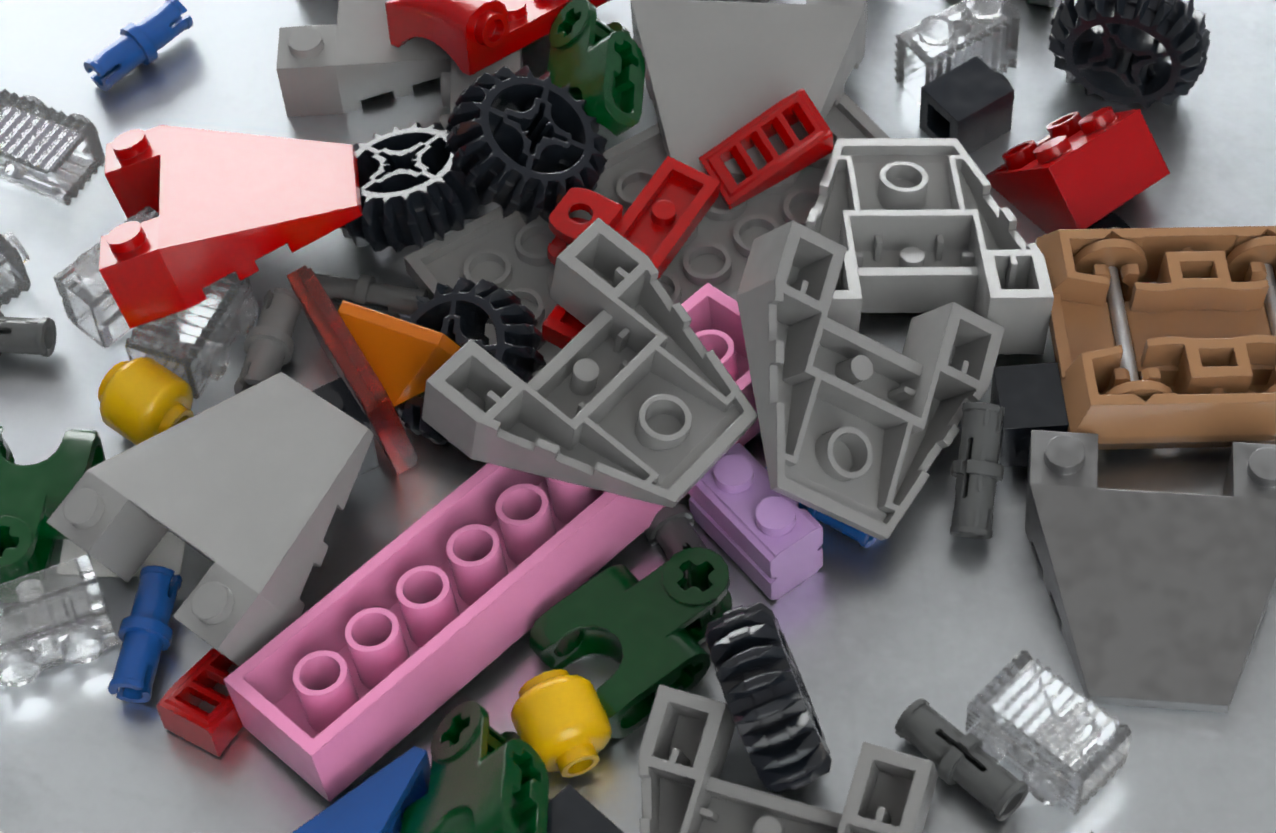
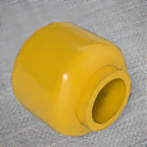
[98,357,194,445]
[510,669,612,778]

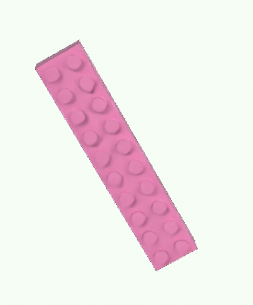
[224,283,760,802]

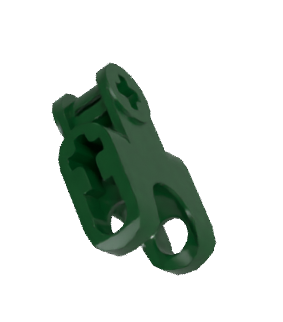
[547,0,646,137]
[0,426,106,606]
[529,547,733,738]
[400,701,549,833]

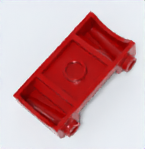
[385,0,610,76]

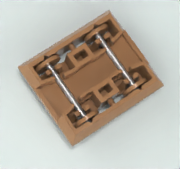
[1035,226,1276,450]

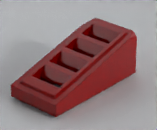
[699,88,834,210]
[156,647,243,757]

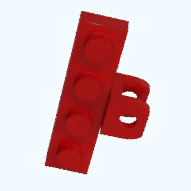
[542,156,721,349]

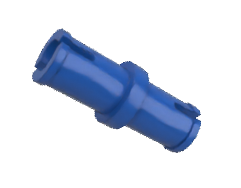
[83,0,193,92]
[108,565,182,703]

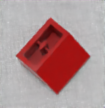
[985,106,1170,234]

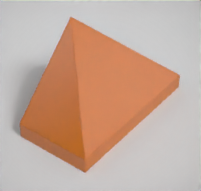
[338,300,461,408]

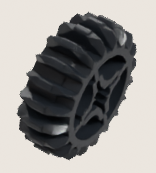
[1048,0,1210,109]
[444,65,608,225]
[340,122,483,253]
[387,277,546,446]
[705,602,832,793]

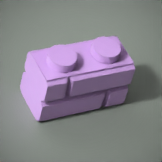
[689,443,823,601]

